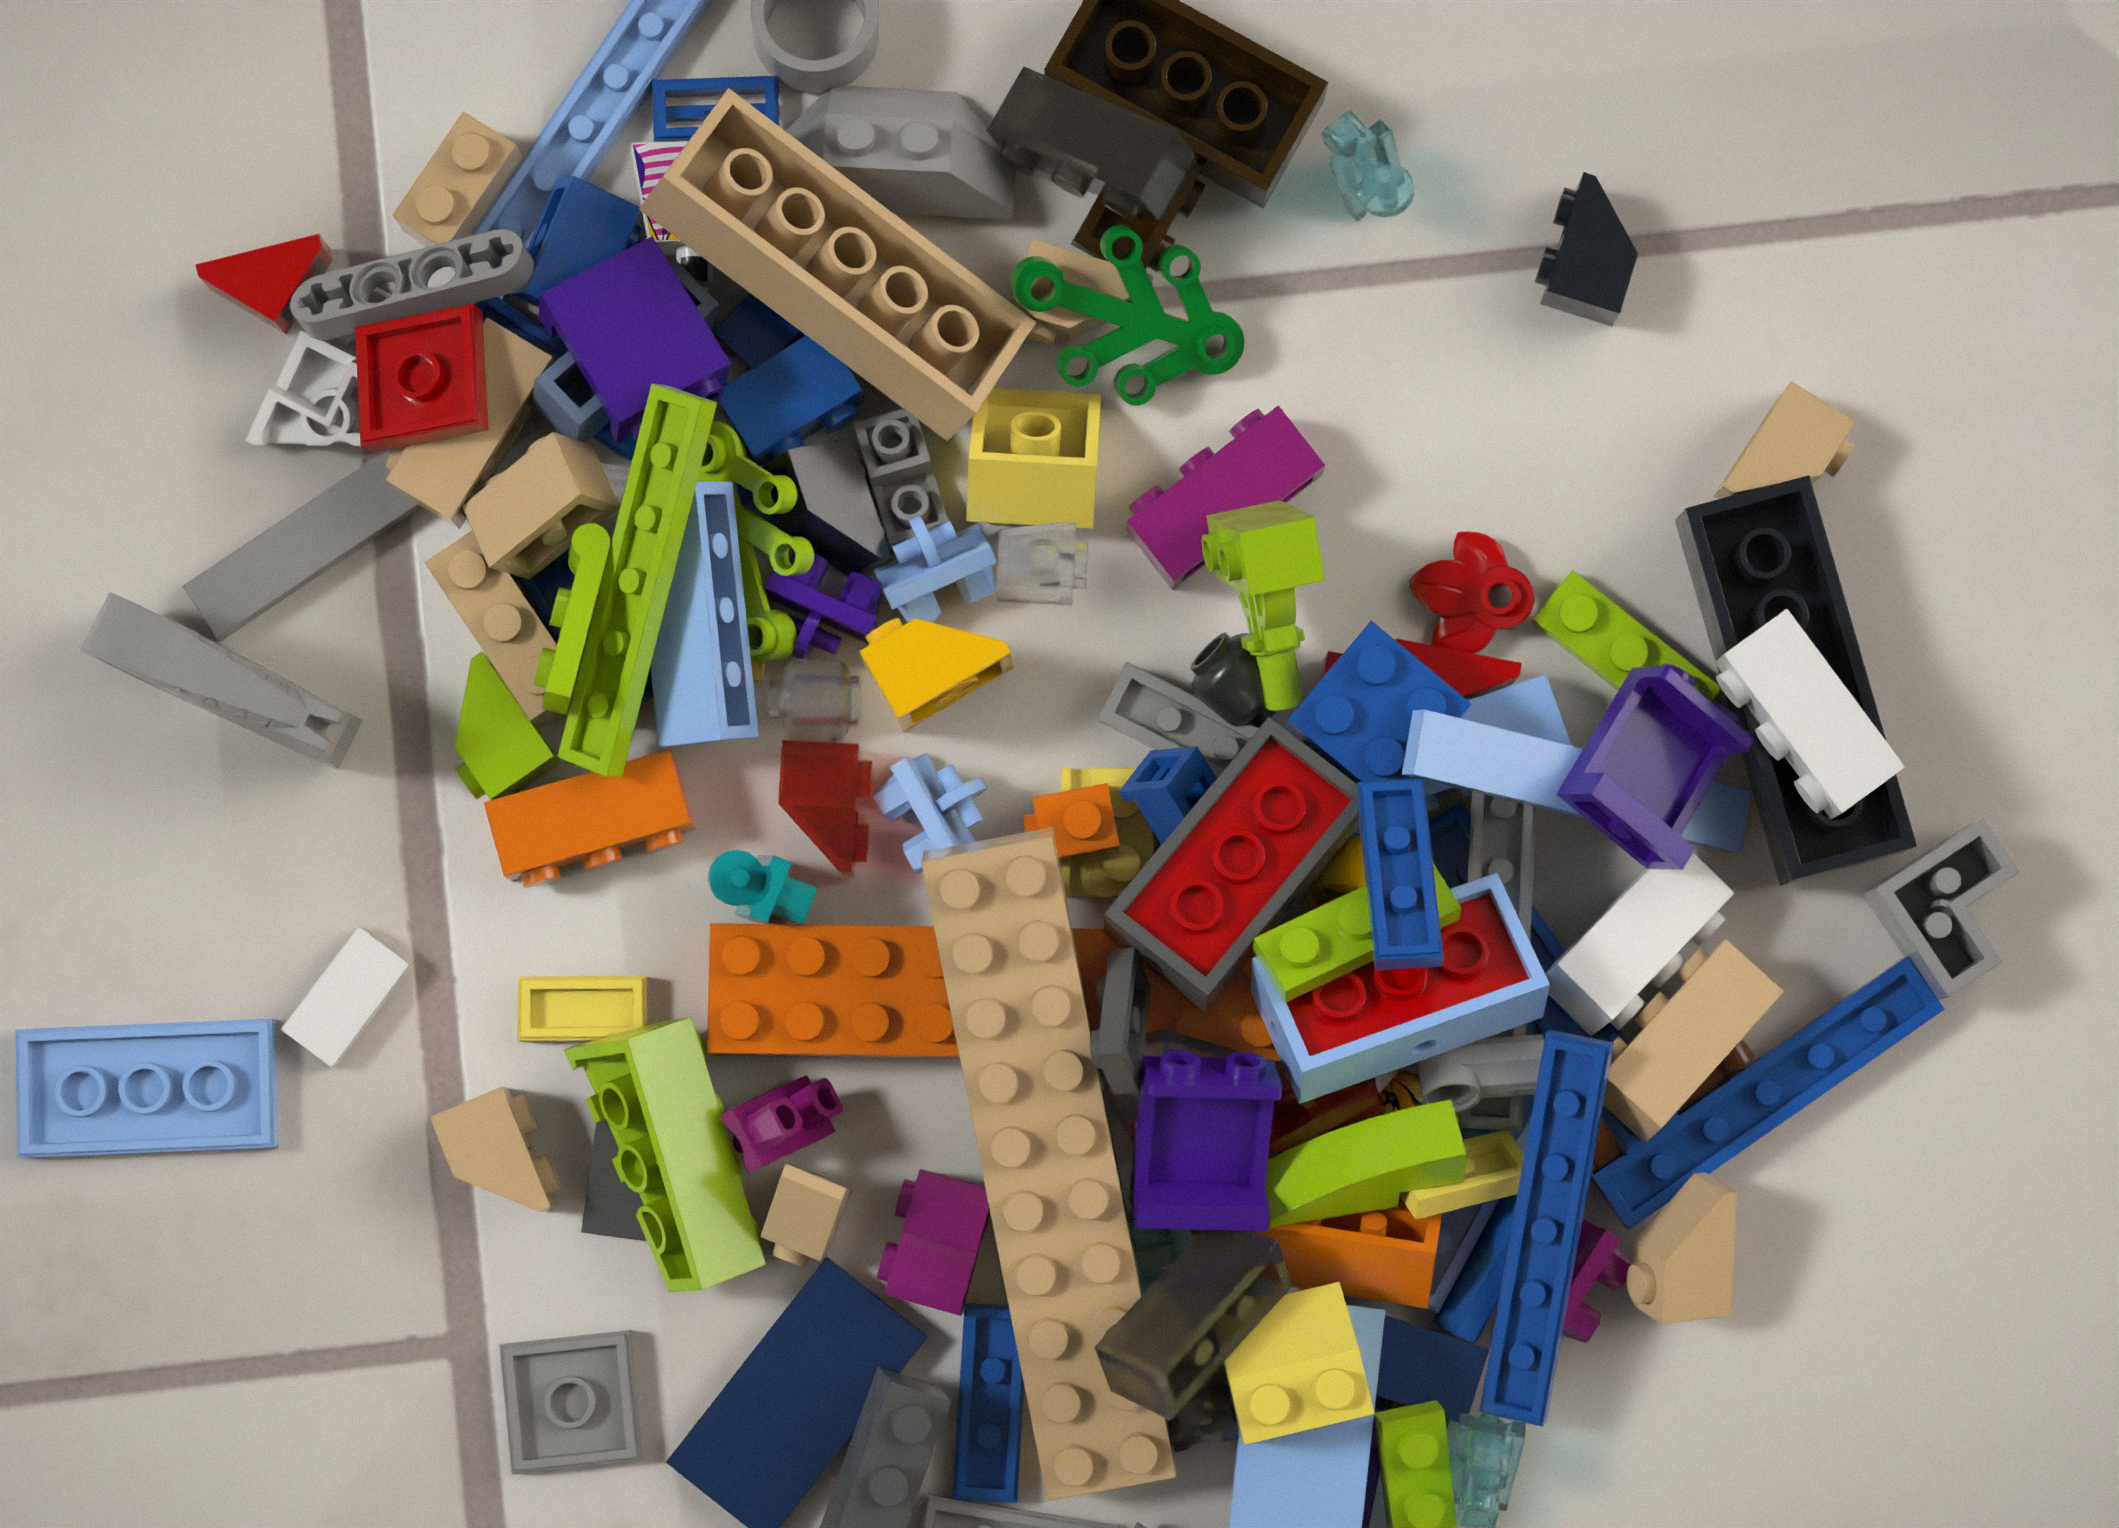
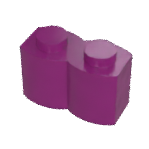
[877,1169,990,1316]

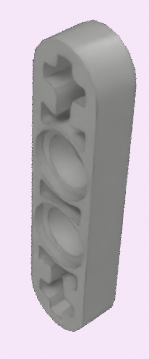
[290,229,534,340]

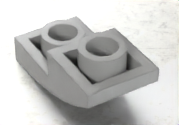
[854,408,948,554]

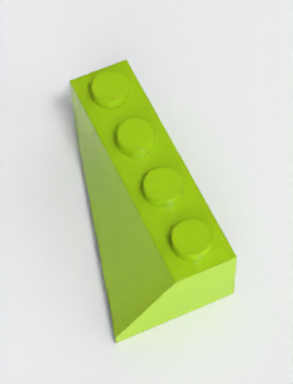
[563,1017,766,1292]

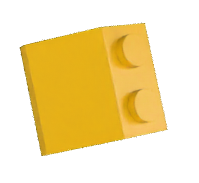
[859,618,1013,732]

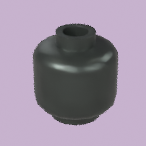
[1190,632,1277,726]

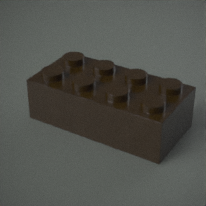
[1044,0,1329,209]

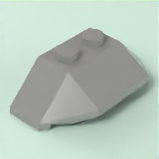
[785,86,1016,220]

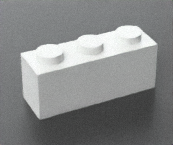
[1714,609,1905,819]
[1545,853,1734,1036]

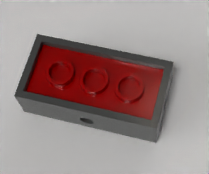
[1103,717,1360,1013]

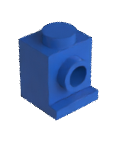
[1119,746,1217,845]

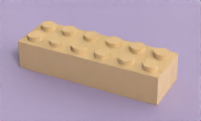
[639,88,1036,441]

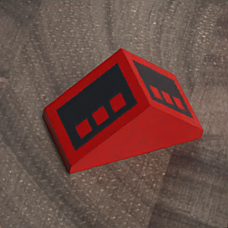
[195,234,333,334]

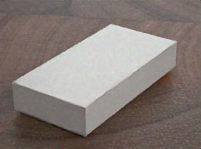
[281,926,413,1068]

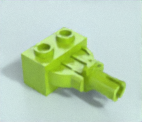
[1201,500,1325,711]

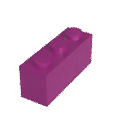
[1126,405,1325,590]

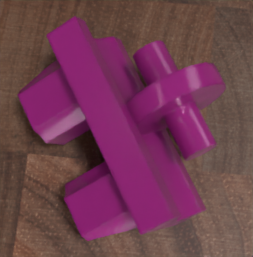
[720,1075,843,1174]
[1562,1219,1632,1343]

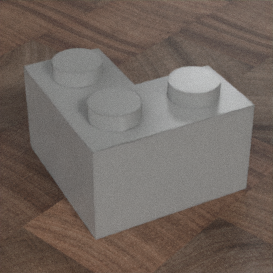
[1862,818,2020,1000]

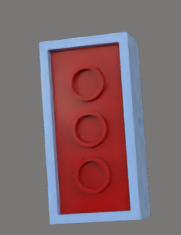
[1250,873,1550,1104]

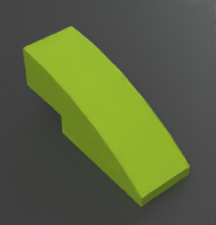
[1265,1099,1467,1228]

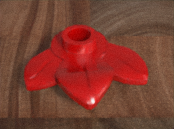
[1409,531,1535,653]

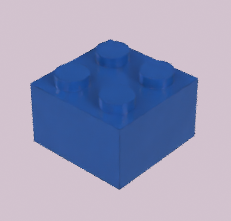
[1284,620,1472,784]

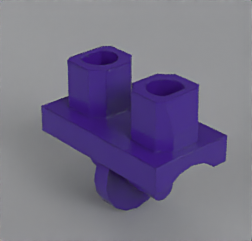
[764,552,882,661]

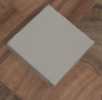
[499,1330,643,1474]

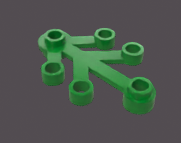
[1010,225,1245,406]

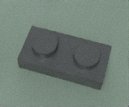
[1090,947,1151,1095]

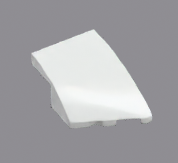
[245,268,392,446]

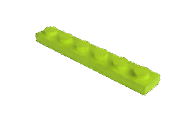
[558,384,717,777]

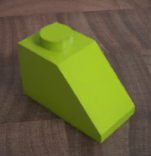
[454,651,561,800]

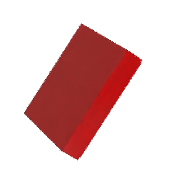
[355,303,489,453]

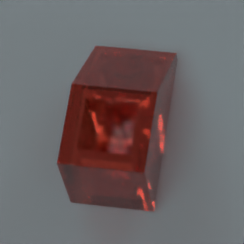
[778,740,873,877]

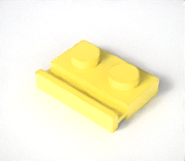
[1061,768,1154,897]

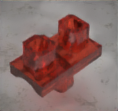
[1269,1070,1386,1155]

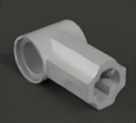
[1417,1034,1544,1113]

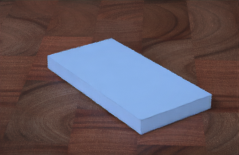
[15,1019,279,1158]
[1228,1294,1385,1528]

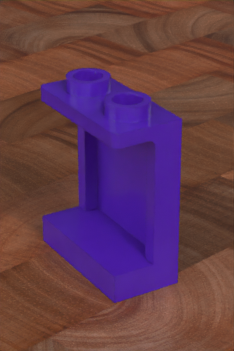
[538,236,731,443]
[1556,664,1755,870]
[1129,1050,1282,1231]

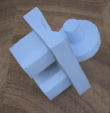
[874,514,997,622]
[873,754,987,873]

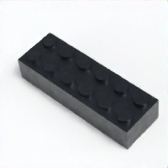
[1675,475,1917,886]

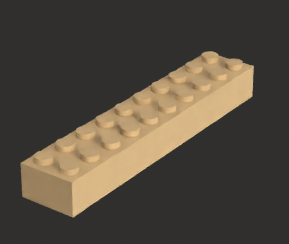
[921,827,1176,1501]

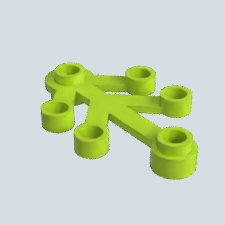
[697,421,814,662]

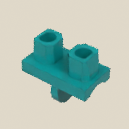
[707,850,818,924]

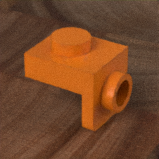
[1022,783,1120,860]

